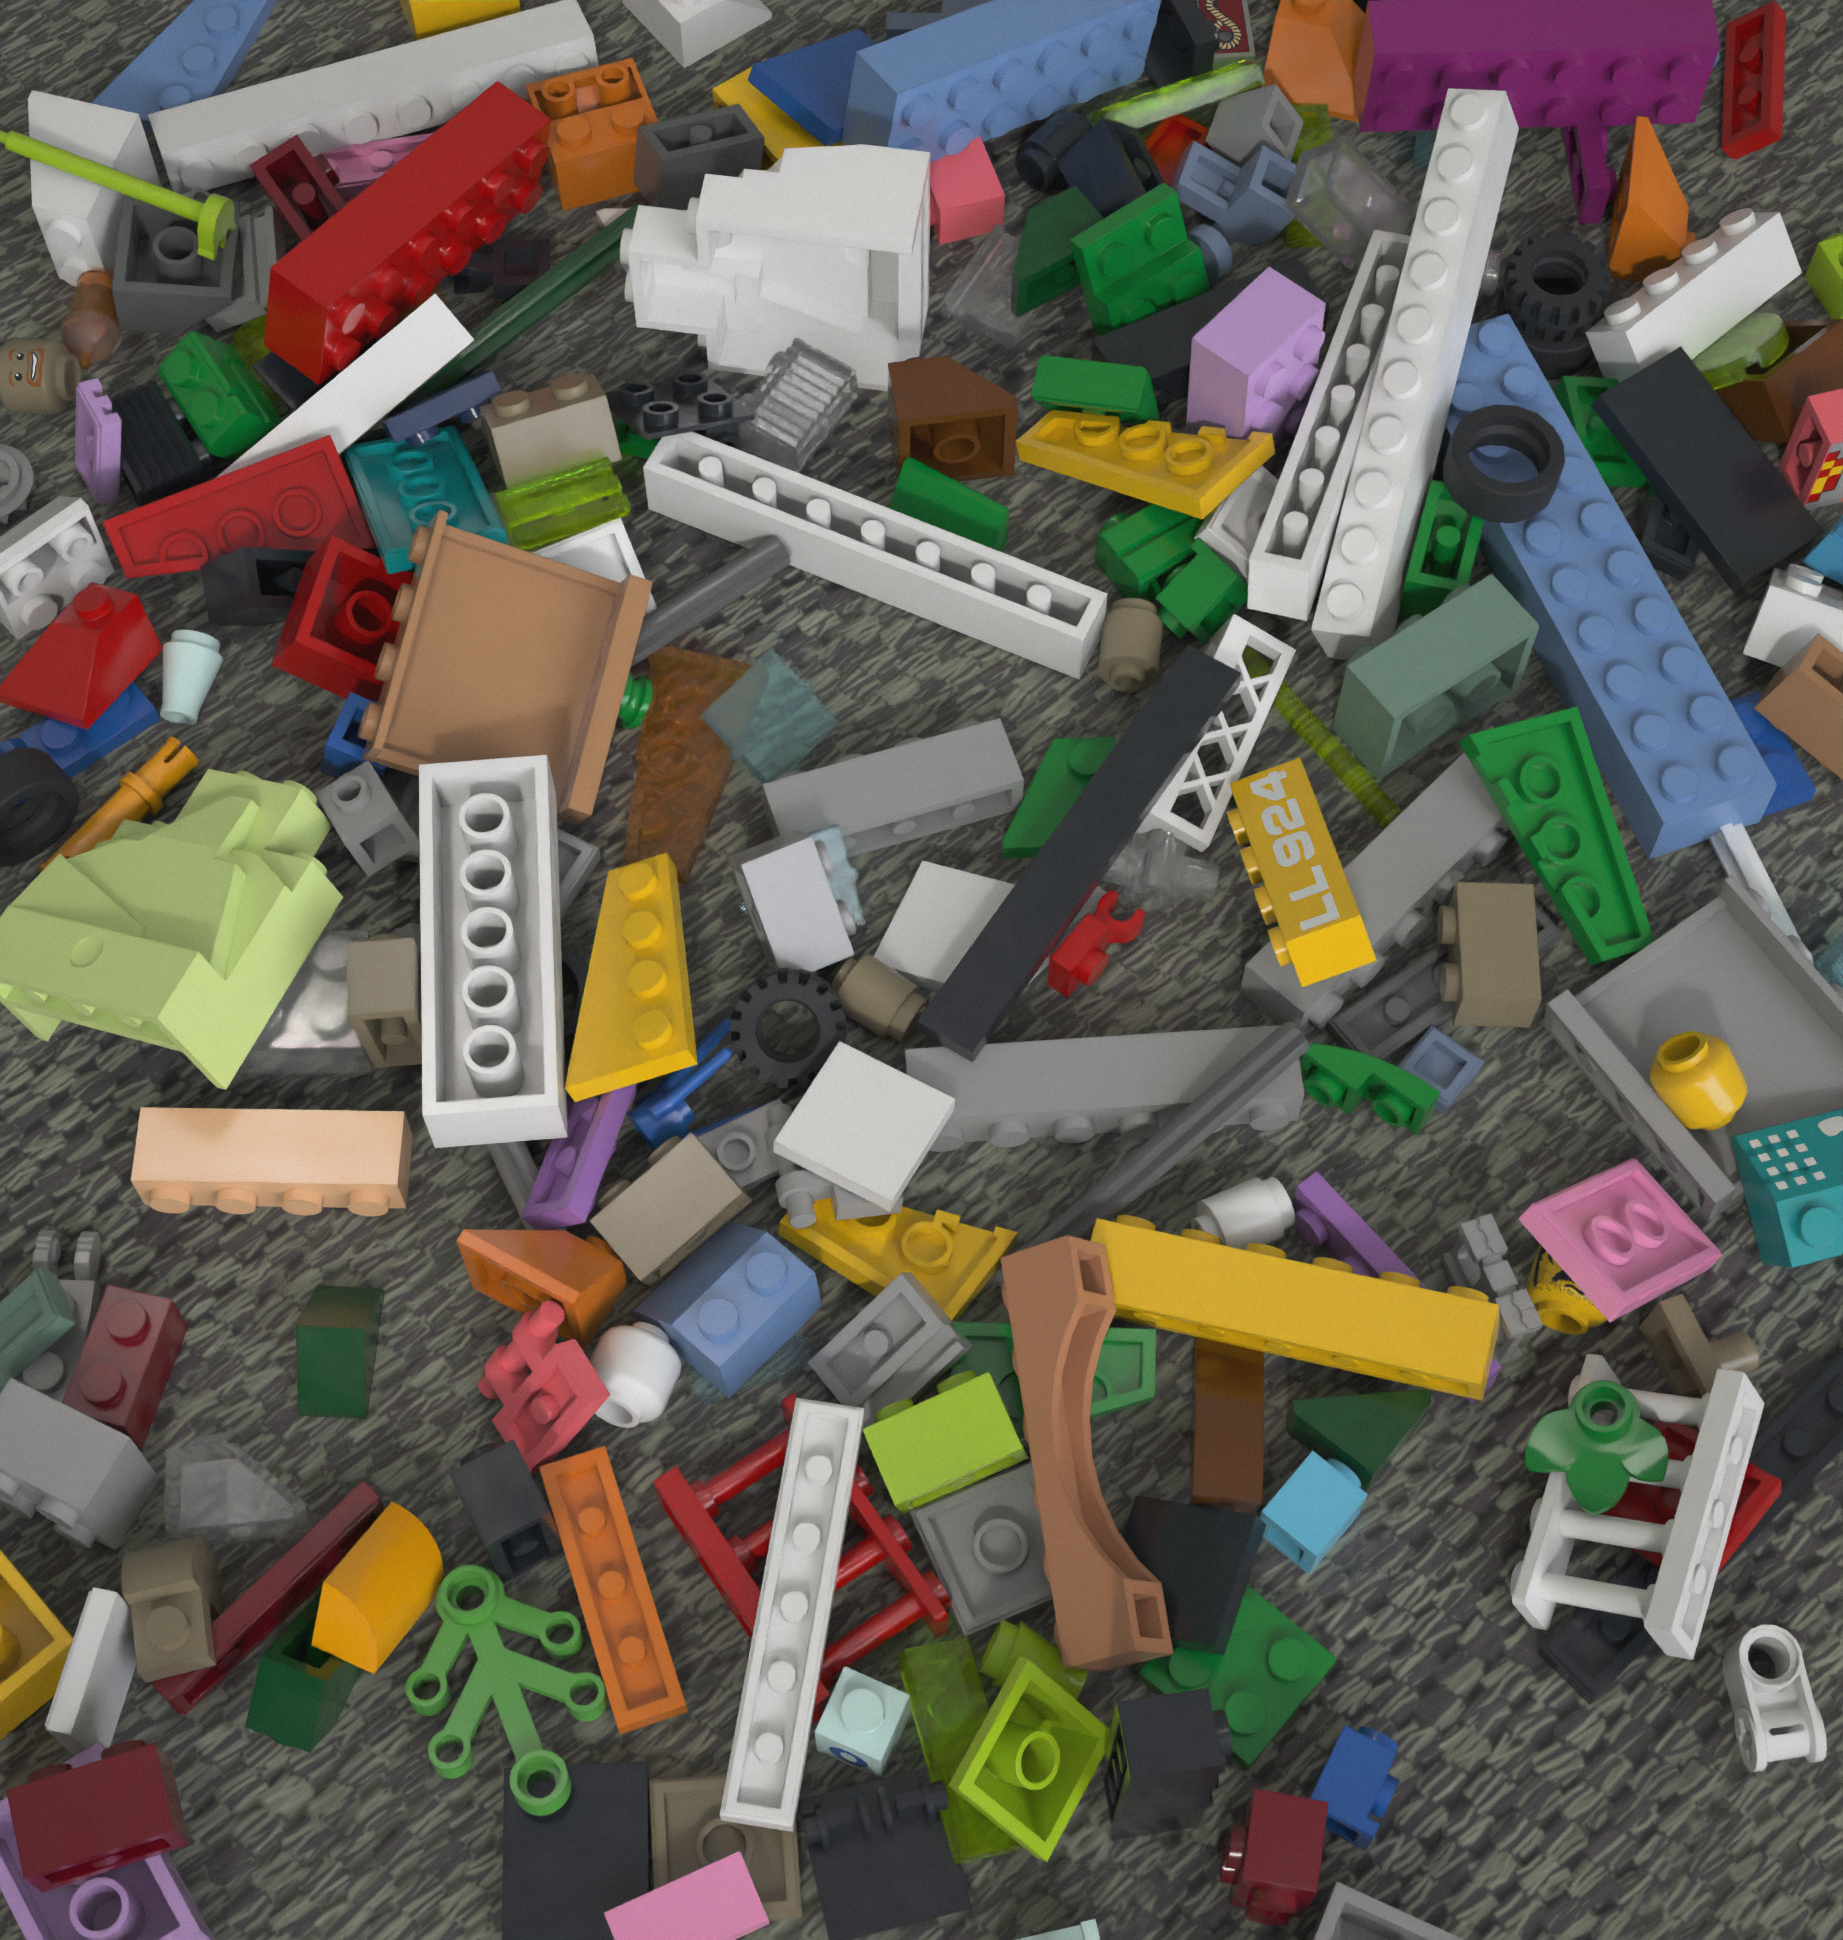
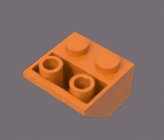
[525,58,658,211]

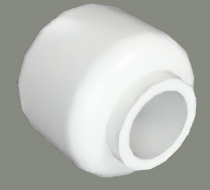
[589,1322,682,1428]

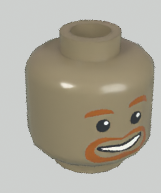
[0,337,82,415]

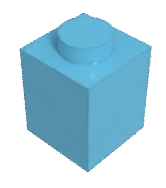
[1259,1451,1368,1574]

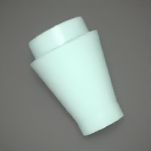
[160,630,223,725]

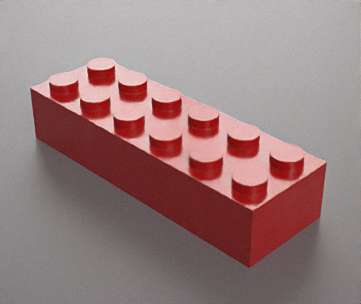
[264,81,552,385]

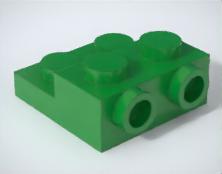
[1069,182,1210,336]

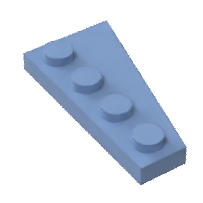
[91,0,278,134]

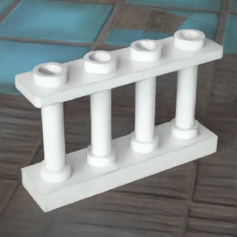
[1510,1354,1765,1660]

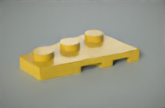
[778,1198,1019,1327]

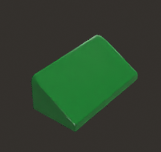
[1031,355,1160,425]
[889,457,1009,551]

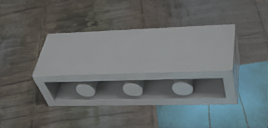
[762,718,1024,862]

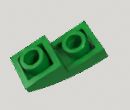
[1300,1043,1441,1135]

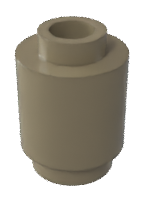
[1098,598,1163,693]
[831,953,930,1044]

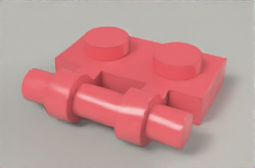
[478,1301,610,1474]

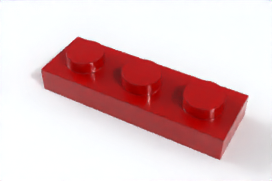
[1721,0,1786,159]

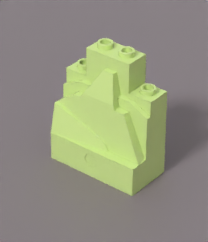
[0,769,343,1090]

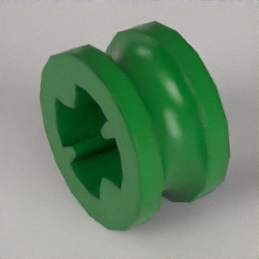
[617,671,653,730]

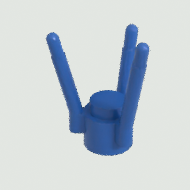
[627,1018,775,1152]

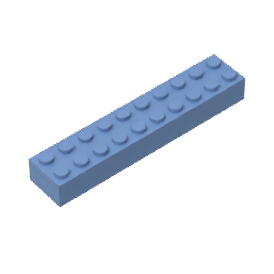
[1436,314,1777,860]

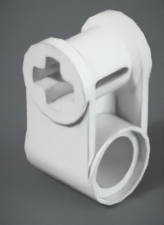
[1723,1625,1827,1772]

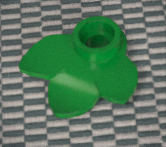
[1525,1380,1668,1515]

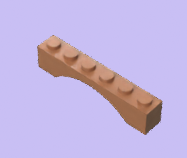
[1000,1235,1173,1672]

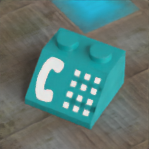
[1730,1108,1843,1268]

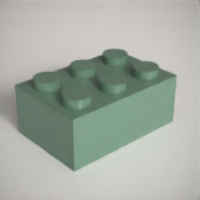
[1332,574,1540,780]

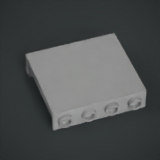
[1543,875,1843,1222]

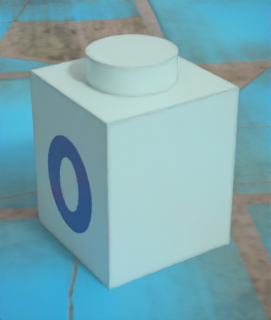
[815,1666,910,1779]

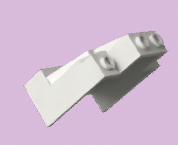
[620,144,930,391]

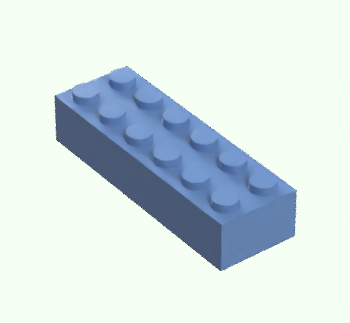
[841,0,1161,163]

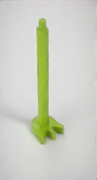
[0,130,236,261]

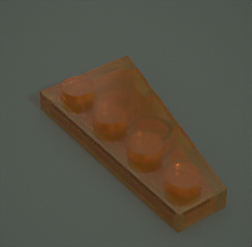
[624,645,767,884]

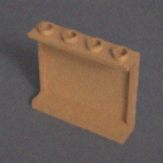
[358,510,653,825]

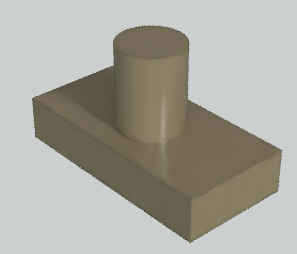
[1639,1294,1759,1432]

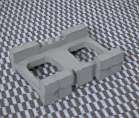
[1440,1213,1543,1365]

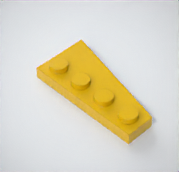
[1016,410,1275,519]
[564,852,698,1102]

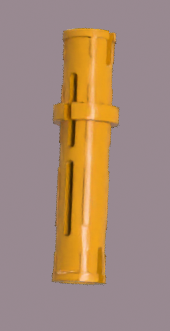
[38,736,199,872]

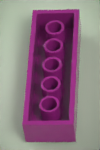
[1354,0,1720,133]

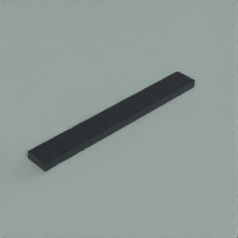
[917,645,1241,1062]
[1538,1348,1843,1705]

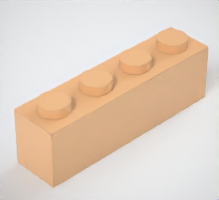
[131,1107,413,1217]

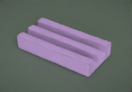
[75,378,122,506]

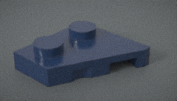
[381,370,503,449]

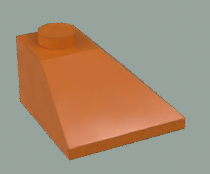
[1261,0,1365,122]
[1607,116,1696,282]
[456,1229,628,1350]

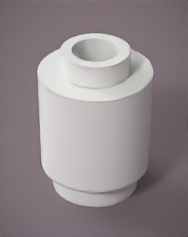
[1191,1177,1295,1250]

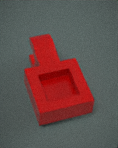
[1047,890,1145,999]

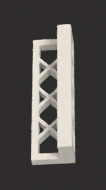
[1133,614,1296,852]

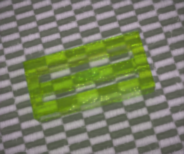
[495,456,630,550]

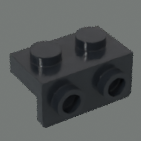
[1144,0,1220,99]

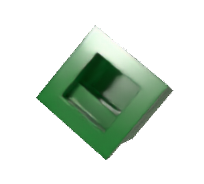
[1156,537,1248,645]

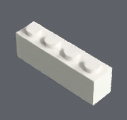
[1585,208,1802,383]

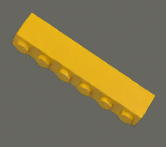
[1091,1215,1500,1401]

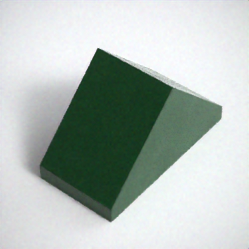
[296,1285,385,1419]
[1286,1389,1431,1492]

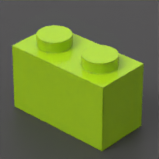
[862,1370,1028,1515]

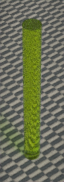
[1241,644,1402,829]

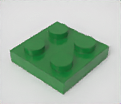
[1138,1585,1338,1771]

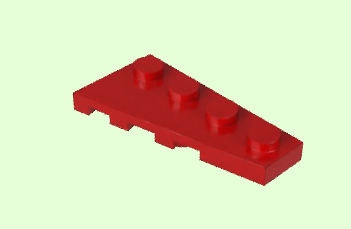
[102,435,377,579]

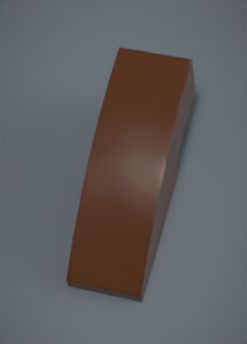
[1188,1337,1264,1516]

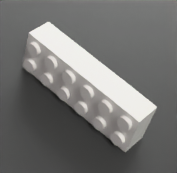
[419,755,568,1148]

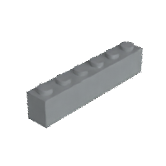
[1240,725,1510,1033]
[905,1024,1304,1152]

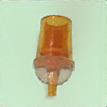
[60,270,120,370]

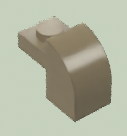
[121,1535,223,1683]

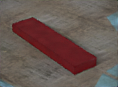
[150,1481,385,1715]

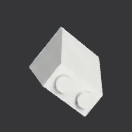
[28,90,162,291]

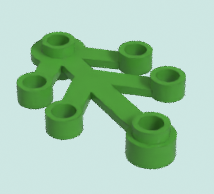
[405,1565,608,1816]

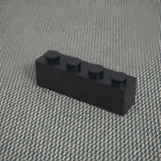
[1091,256,1330,414]
[1101,1688,1232,1840]

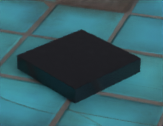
[1122,1496,1266,1656]

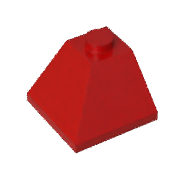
[0,582,163,730]

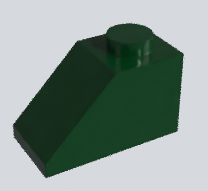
[1011,186,1104,318]
[245,1590,362,1753]

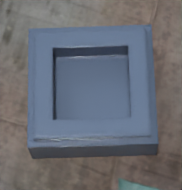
[1398,1025,1485,1115]

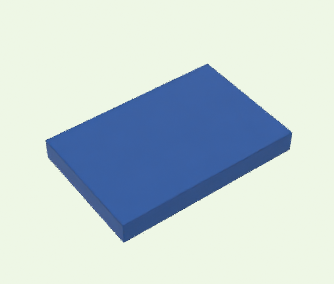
[748,29,877,146]

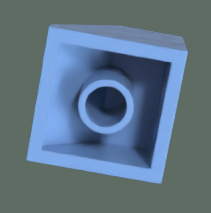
[633,1221,822,1399]

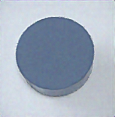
[1186,224,1232,285]

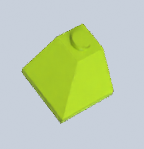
[948,1656,1110,1862]

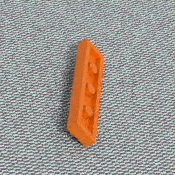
[539,1446,687,1735]

